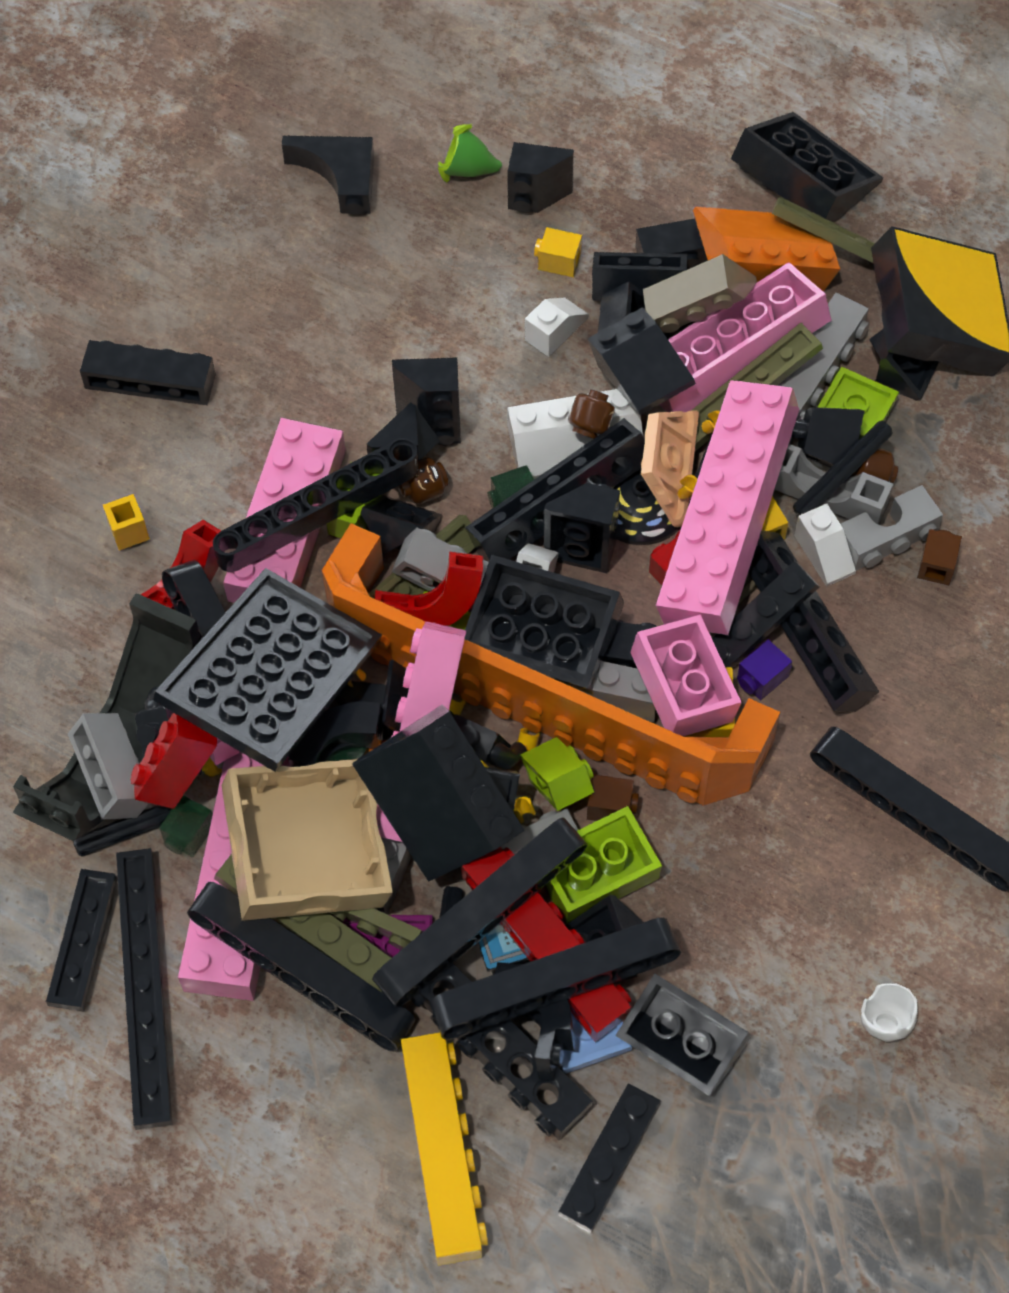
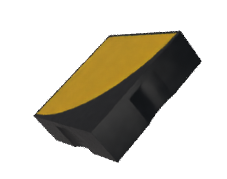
[871,226,1009,377]

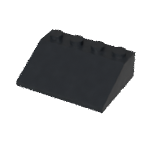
[731,112,884,222]
[465,555,624,690]
[351,705,525,882]

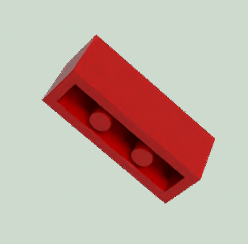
[130,713,217,809]

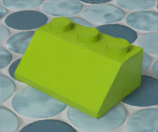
[546,806,662,925]

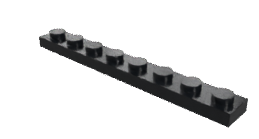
[116,848,173,1130]

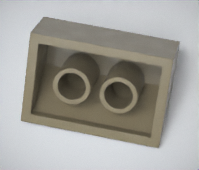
[643,254,757,333]

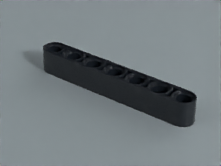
[213,438,419,572]
[810,726,1009,892]
[372,817,588,1008]
[187,882,415,1052]
[429,917,681,1040]

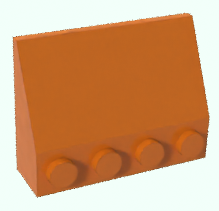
[693,206,840,292]

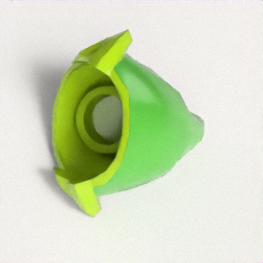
[438,124,502,183]

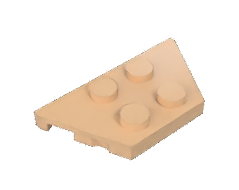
[641,410,699,527]

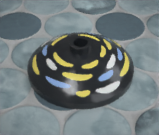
[613,468,690,545]

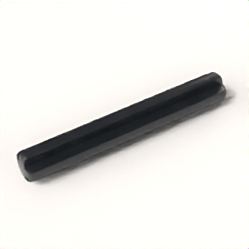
[793,420,893,516]

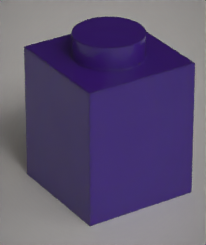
[737,639,792,701]

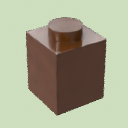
[917,529,962,585]
[587,774,639,821]

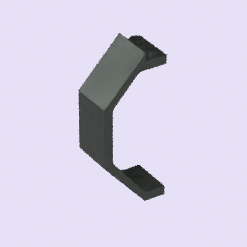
[12,593,200,841]

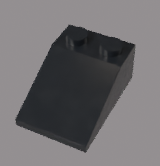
[587,307,696,415]

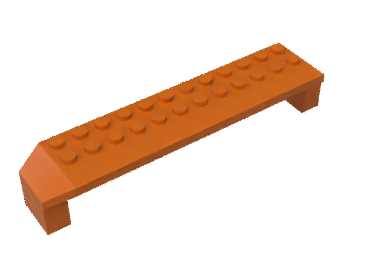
[322,523,780,806]

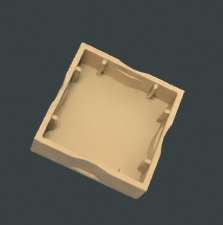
[221,759,393,921]

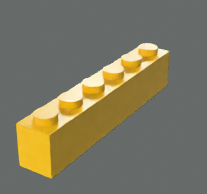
[401,1032,488,1266]

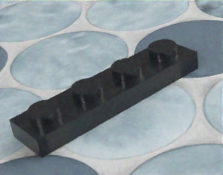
[712,561,820,668]
[46,869,117,1012]
[558,1083,661,1233]

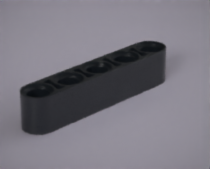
[162,560,226,643]

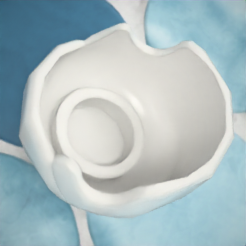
[861,983,918,1042]

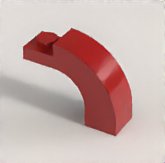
[130,520,225,610]
[374,552,483,626]

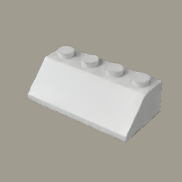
[507,389,643,481]

